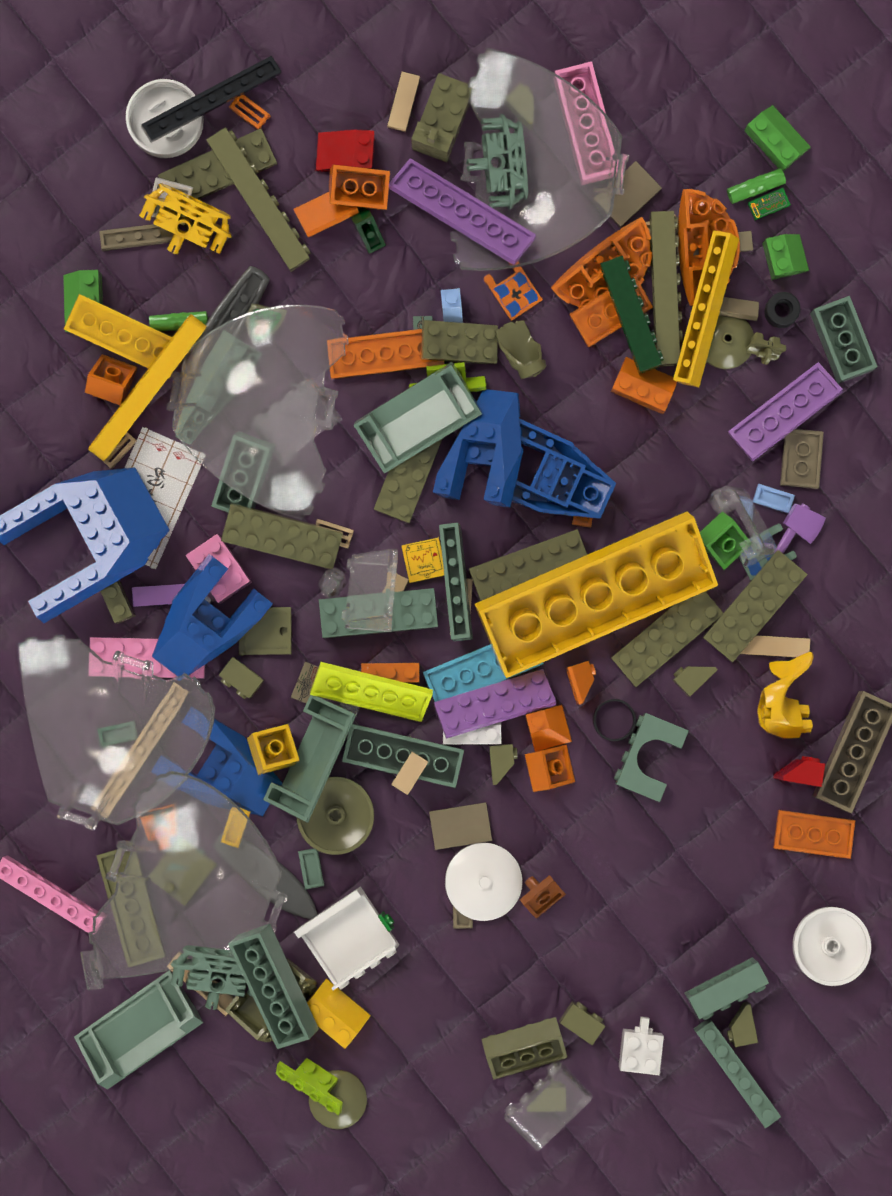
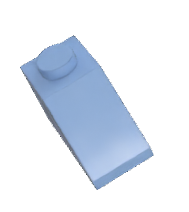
[441,288,463,323]

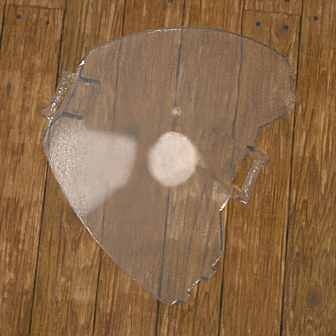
[450,48,629,271]
[166,305,349,520]
[18,635,215,831]
[89,771,288,979]

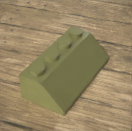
[481,1017,568,1080]

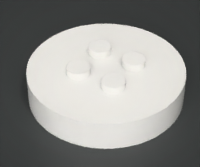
[126,79,204,158]

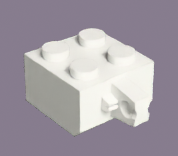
[619,1017,664,1075]

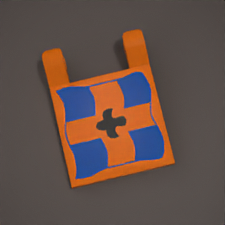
[483,261,543,321]

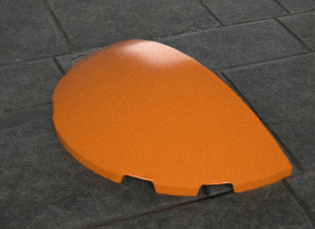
[678,189,740,306]
[551,217,652,308]

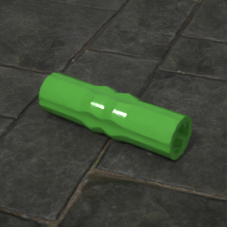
[727,168,786,204]
[149,311,208,331]

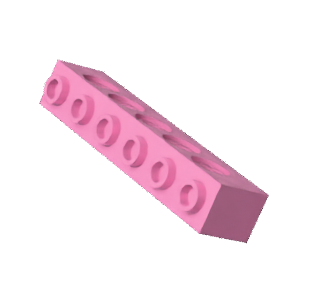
[0,855,105,935]

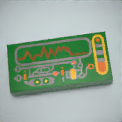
[748,188,791,221]

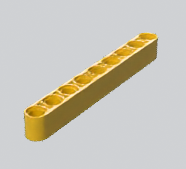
[88,314,207,461]

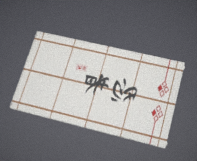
[125,427,206,569]

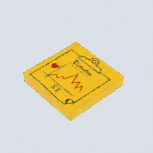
[402,537,444,583]

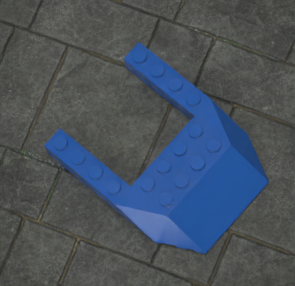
[0,467,170,623]

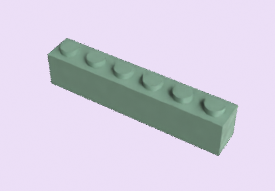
[439,523,473,641]
[694,1018,781,1128]

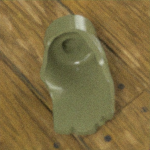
[495,320,546,379]

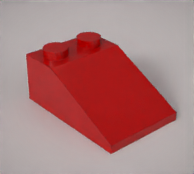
[316,130,375,172]

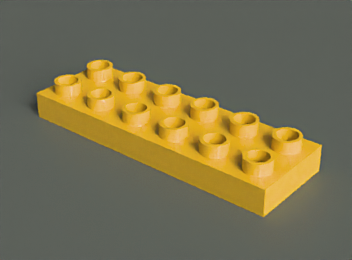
[475,511,718,678]

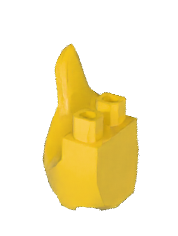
[757,652,813,738]

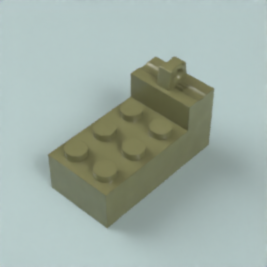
[411,73,474,162]

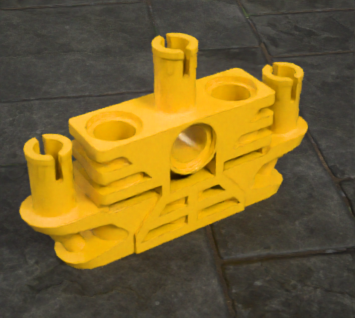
[139,183,232,254]

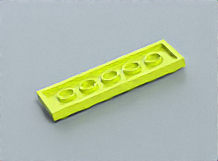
[310,662,433,722]

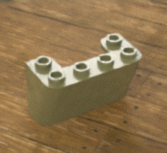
[225,957,317,1042]

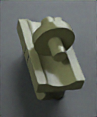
[746,332,786,365]

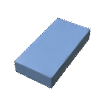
[752,484,795,514]

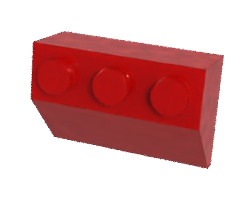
[773,756,825,787]

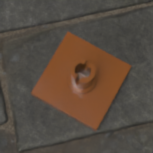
[520,875,566,919]

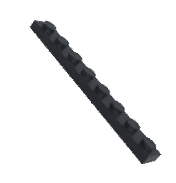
[141,56,281,143]

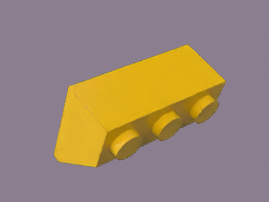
[307,978,371,1049]

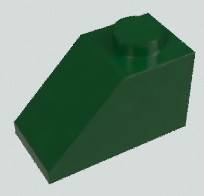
[350,207,386,254]

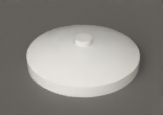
[445,843,522,921]
[793,907,871,986]

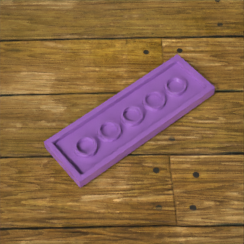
[728,362,843,462]
[434,669,556,739]

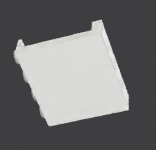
[294,886,399,990]

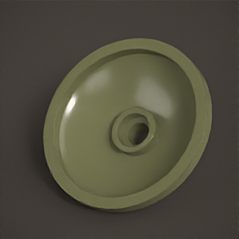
[706,315,754,369]
[309,1070,367,1129]

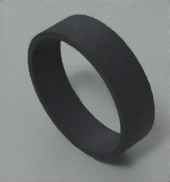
[593,699,636,741]

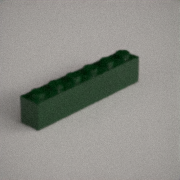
[600,255,664,374]

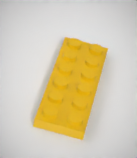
[63,294,172,378]

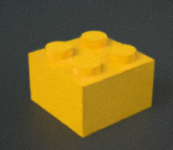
[247,724,300,775]

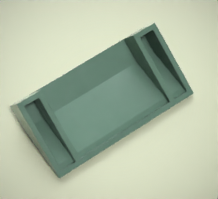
[354,362,482,473]
[263,695,356,822]
[74,970,204,1090]

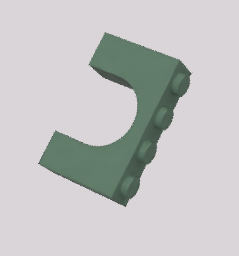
[614,713,689,802]

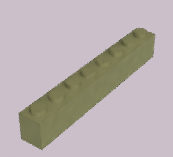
[206,127,310,272]
[649,211,683,367]

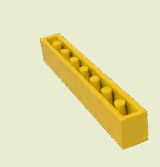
[673,230,739,388]

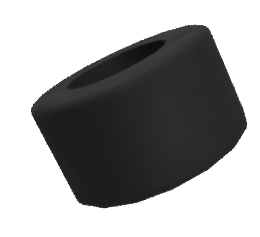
[764,292,801,328]

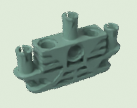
[466,113,528,210]
[170,945,252,1010]

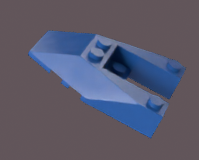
[433,389,523,508]
[512,419,616,519]
[152,554,273,680]
[152,706,283,816]

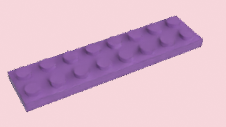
[389,158,536,265]

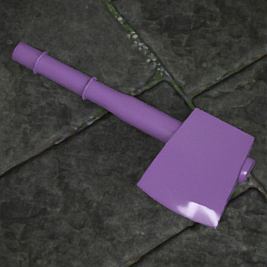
[774,503,826,553]

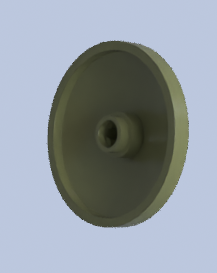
[297,777,374,855]

